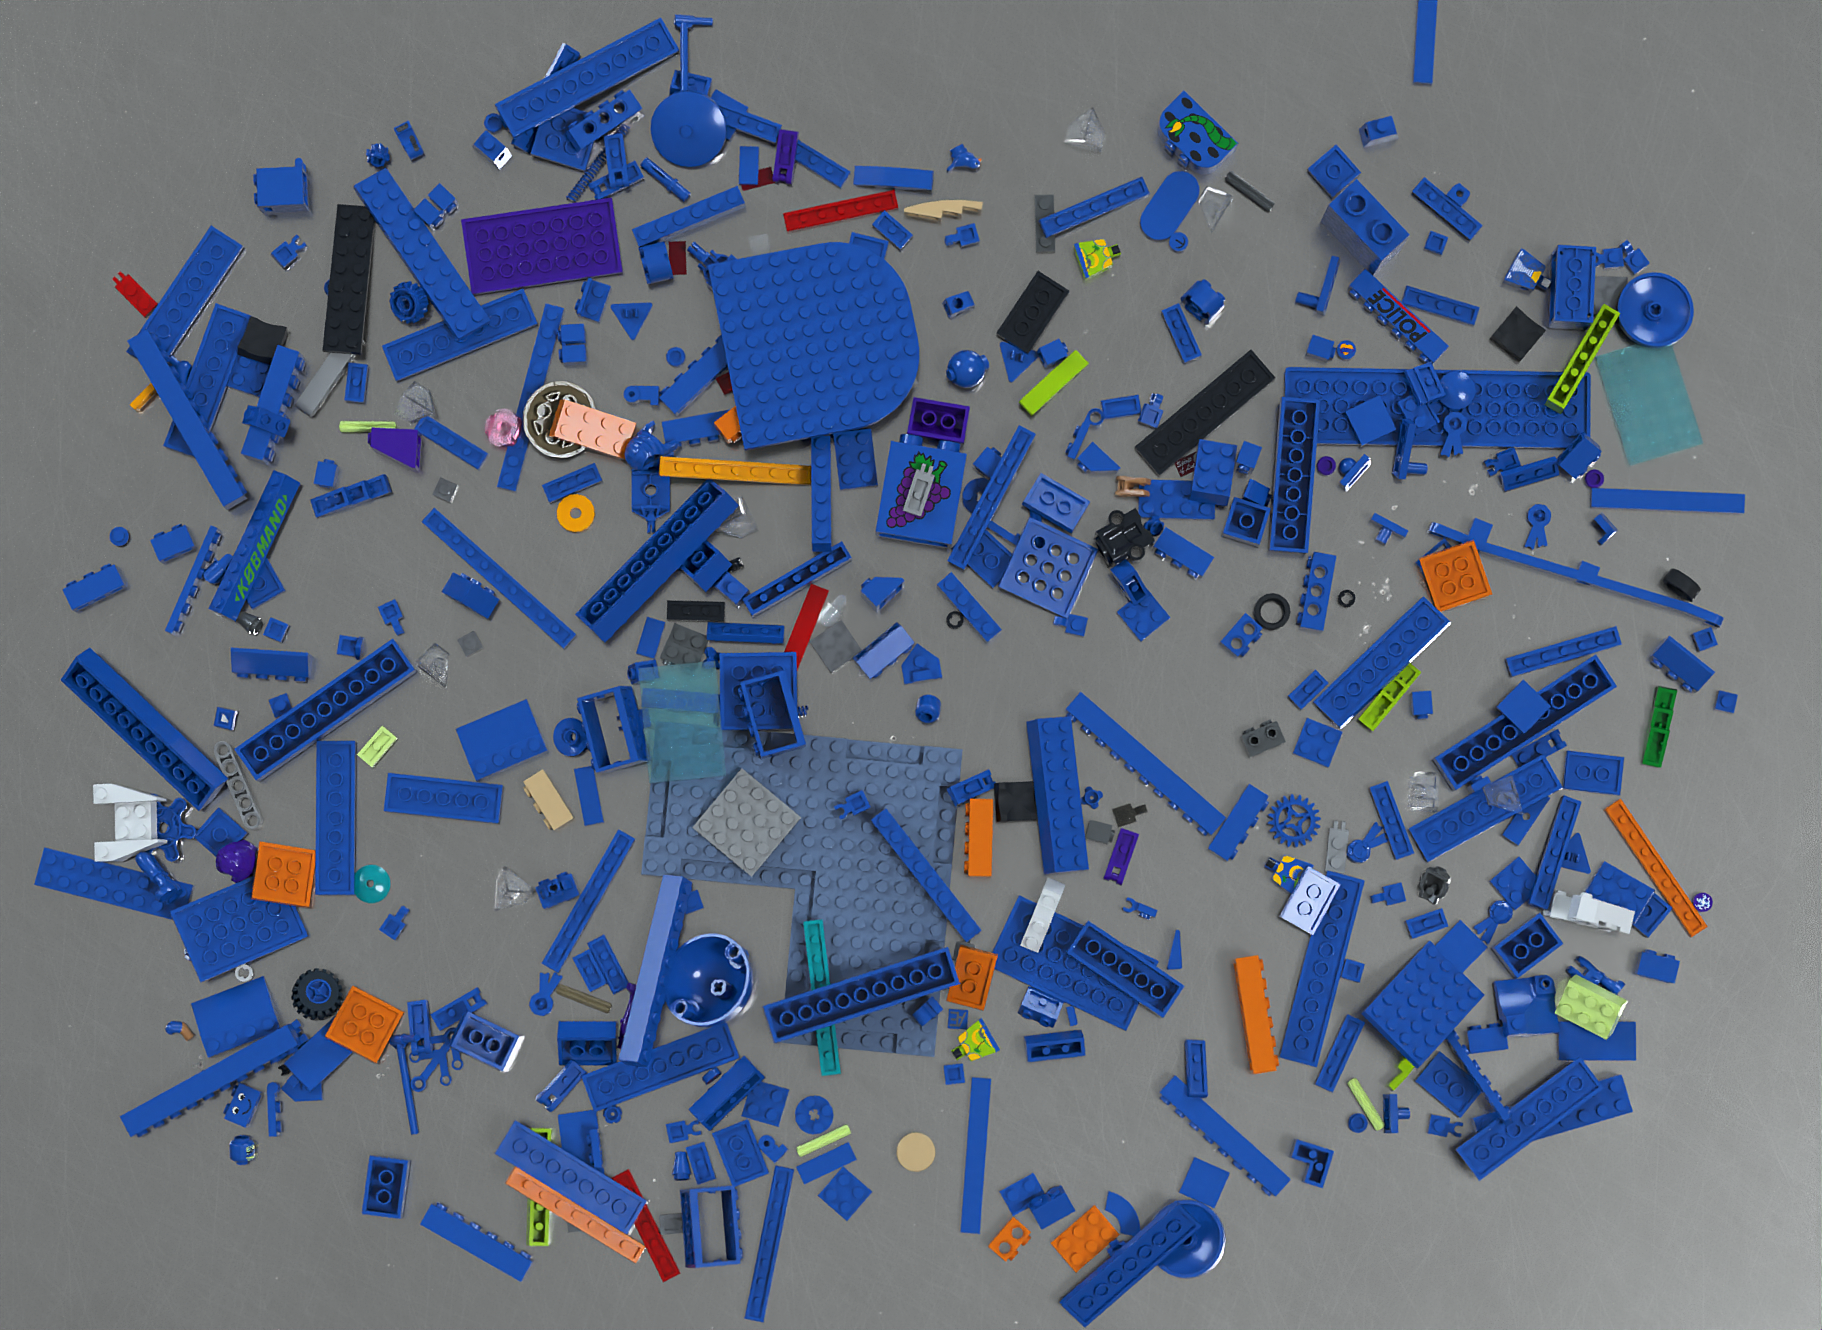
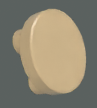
[897,1133,935,1172]

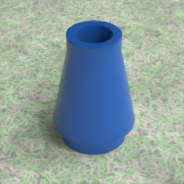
[672,1152,691,1181]

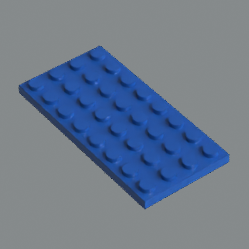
[992,895,1159,1031]

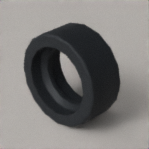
[1663,568,1701,602]
[1253,593,1291,631]

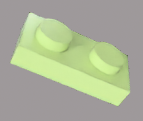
[357,726,397,768]

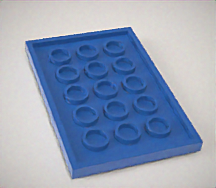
[170,876,308,983]
[1361,941,1484,1069]

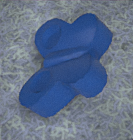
[702,647,720,669]

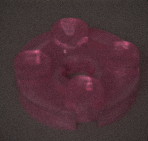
[485,409,522,448]

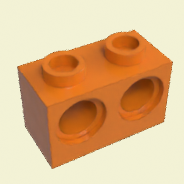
[988,1217,1031,1262]

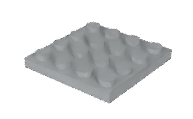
[692,769,801,877]

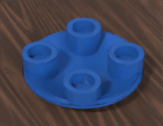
[1439,371,1475,409]

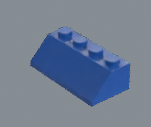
[231,648,313,682]

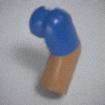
[165,1021,195,1041]

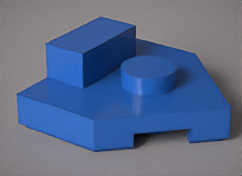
[901,644,942,684]
[281,1074,323,1102]

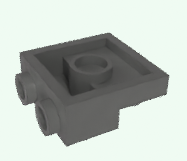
[660,623,709,675]

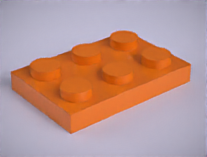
[946,945,998,1010]
[1051,1205,1120,1272]

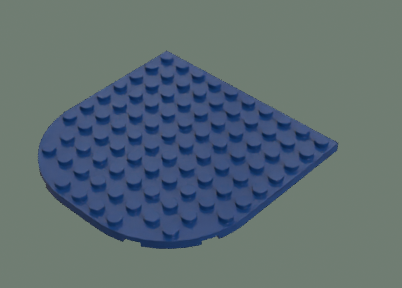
[708,242,919,450]

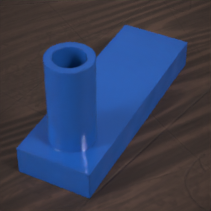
[1296,256,1340,316]
[1392,418,1428,479]

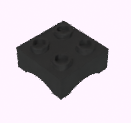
[1491,306,1546,361]
[238,316,287,365]
[994,781,1038,822]

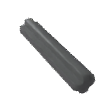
[1225,171,1275,211]

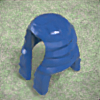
[624,421,679,471]

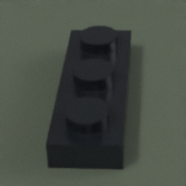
[667,600,725,622]

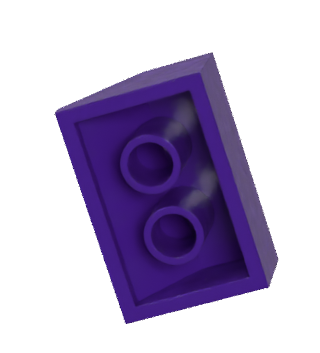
[907,397,970,444]

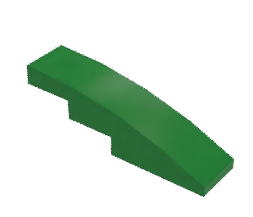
[1642,686,1677,768]

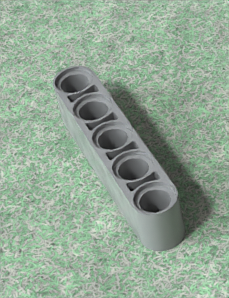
[295,340,364,417]
[214,741,263,830]

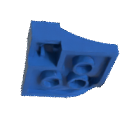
[1493,975,1560,1038]

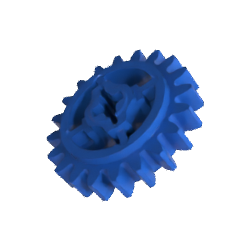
[1267,794,1321,848]

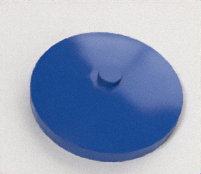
[651,90,727,167]
[1616,272,1694,348]
[1154,1200,1226,1279]

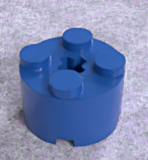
[638,242,673,284]
[1181,279,1225,324]

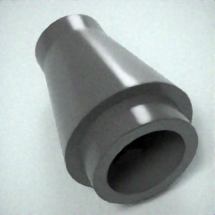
[236,611,263,635]

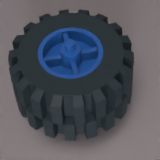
[291,968,342,1021]

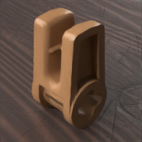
[1114,476,1151,498]

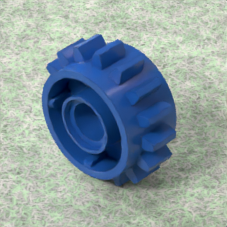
[389,281,429,324]

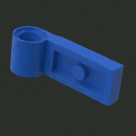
[1065,408,1104,462]

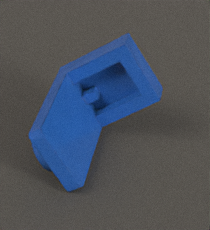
[242,405,290,438]

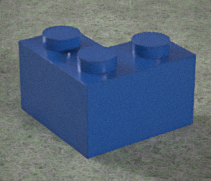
[441,572,500,619]
[1290,1139,1334,1188]

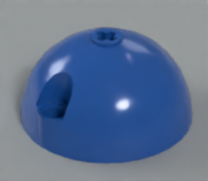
[665,933,754,1027]

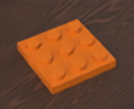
[1419,539,1492,612]
[251,841,316,908]
[325,986,404,1064]

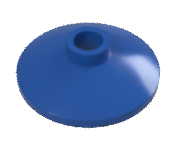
[553,718,588,756]

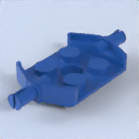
[632,455,670,533]

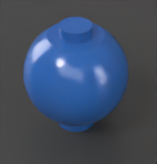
[946,350,989,388]

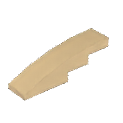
[904,200,983,221]

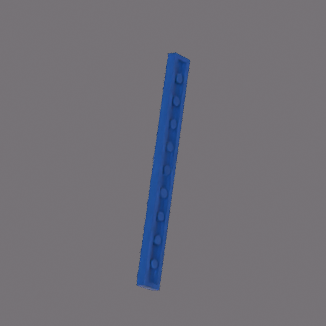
[497,303,564,492]
[422,508,576,649]

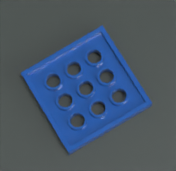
[998,517,1098,619]

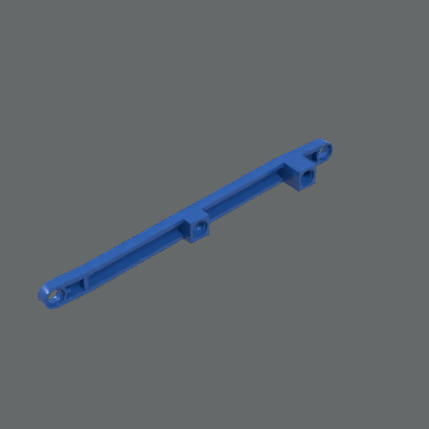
[1428,518,1724,628]

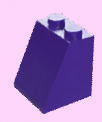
[368,427,422,473]

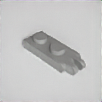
[903,463,935,517]
[1325,820,1349,874]

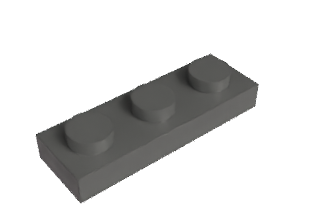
[1035,195,1055,253]

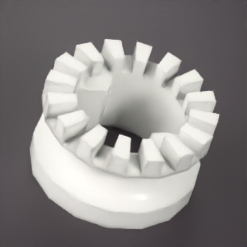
[235,964,253,982]

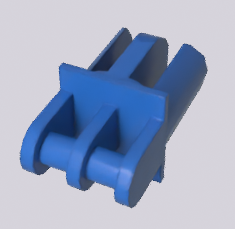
[203,554,233,585]

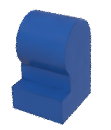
[942,291,975,318]
[912,996,943,1027]
[758,1135,789,1163]

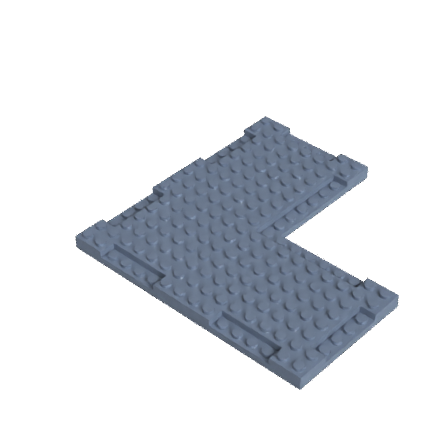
[641,721,963,1057]

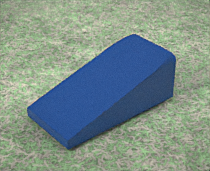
[1166,930,1182,970]

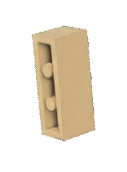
[523,769,574,831]

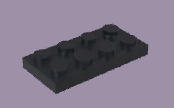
[996,271,1070,355]

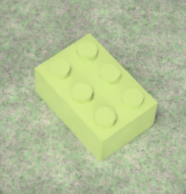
[1555,974,1627,1040]

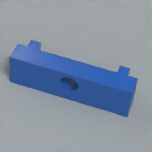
[987,521,1020,547]

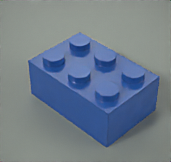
[1189,439,1237,506]
[1492,913,1564,979]
[448,1011,520,1071]
[362,1155,410,1219]

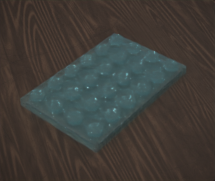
[1595,344,1703,466]
[638,661,726,784]

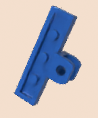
[1412,177,1483,240]

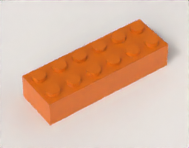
[1233,955,1279,1074]

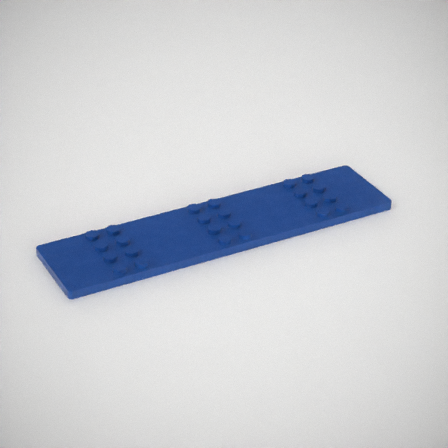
[1284,367,1591,449]

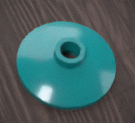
[355,865,391,903]

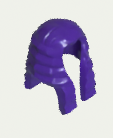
[216,840,258,883]

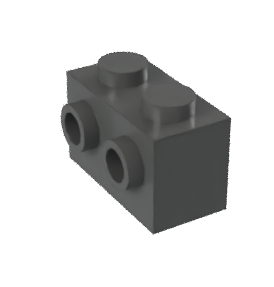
[1240,719,1286,758]

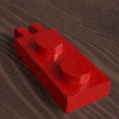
[112,271,158,318]

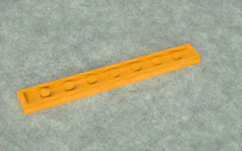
[659,456,811,486]

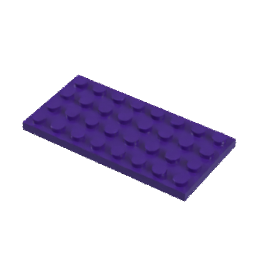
[461,197,623,295]

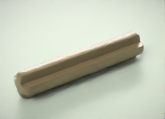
[556,984,612,1013]

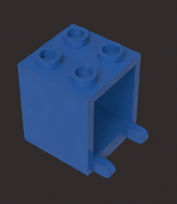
[253,158,308,213]

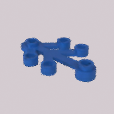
[409,1027,464,1092]

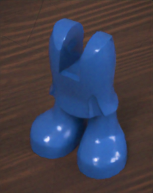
[136,852,182,904]
[1567,956,1625,995]

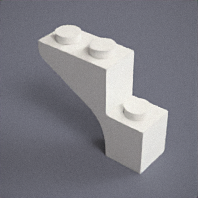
[1020,878,1065,953]

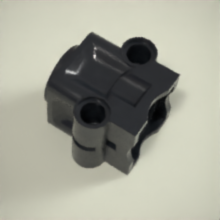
[1093,508,1155,567]

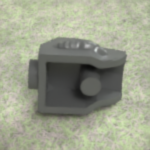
[1419,866,1451,905]

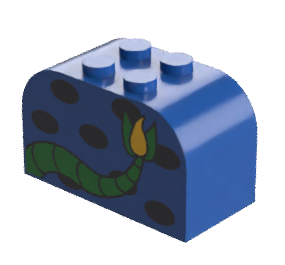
[1158,91,1238,175]

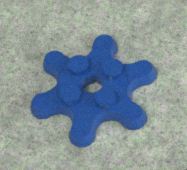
[145,793,196,862]

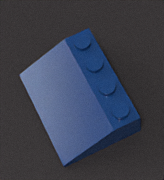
[456,699,549,782]
[191,976,283,1058]

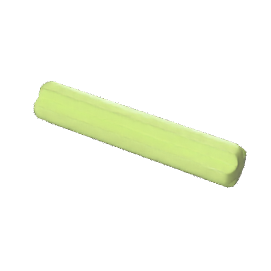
[339,421,396,432]
[1347,1078,1385,1131]
[796,1125,851,1157]

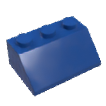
[861,577,905,612]
[1650,636,1715,693]
[557,1021,617,1065]

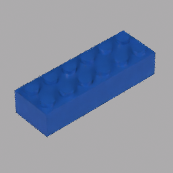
[241,345,306,465]
[1066,920,1184,1018]

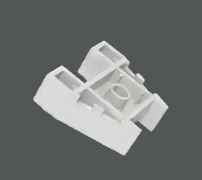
[93,784,167,863]
[1542,890,1635,934]

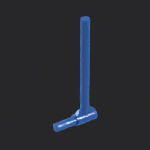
[674,14,713,91]
[389,1034,420,1135]

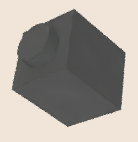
[1085,820,1115,845]

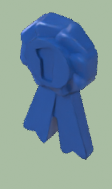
[1440,412,1467,457]
[1524,504,1551,550]
[1347,822,1388,863]
[1474,900,1513,944]
[529,972,563,1016]

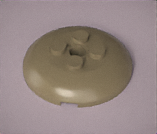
[523,381,596,458]

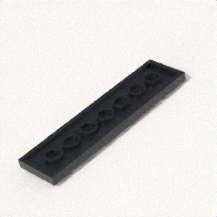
[322,204,375,355]
[1134,350,1276,476]

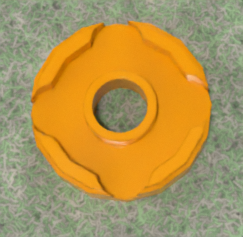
[557,494,595,532]

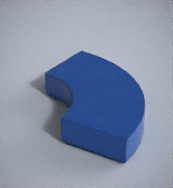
[1105,1191,1140,1236]

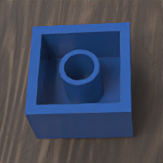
[1222,497,1271,547]
[680,540,732,592]

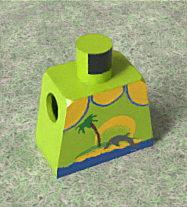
[1073,239,1121,281]
[951,1018,1000,1061]

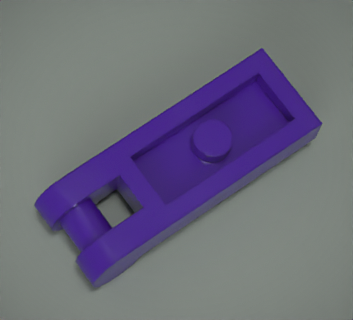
[773,129,799,185]
[1103,828,1139,885]

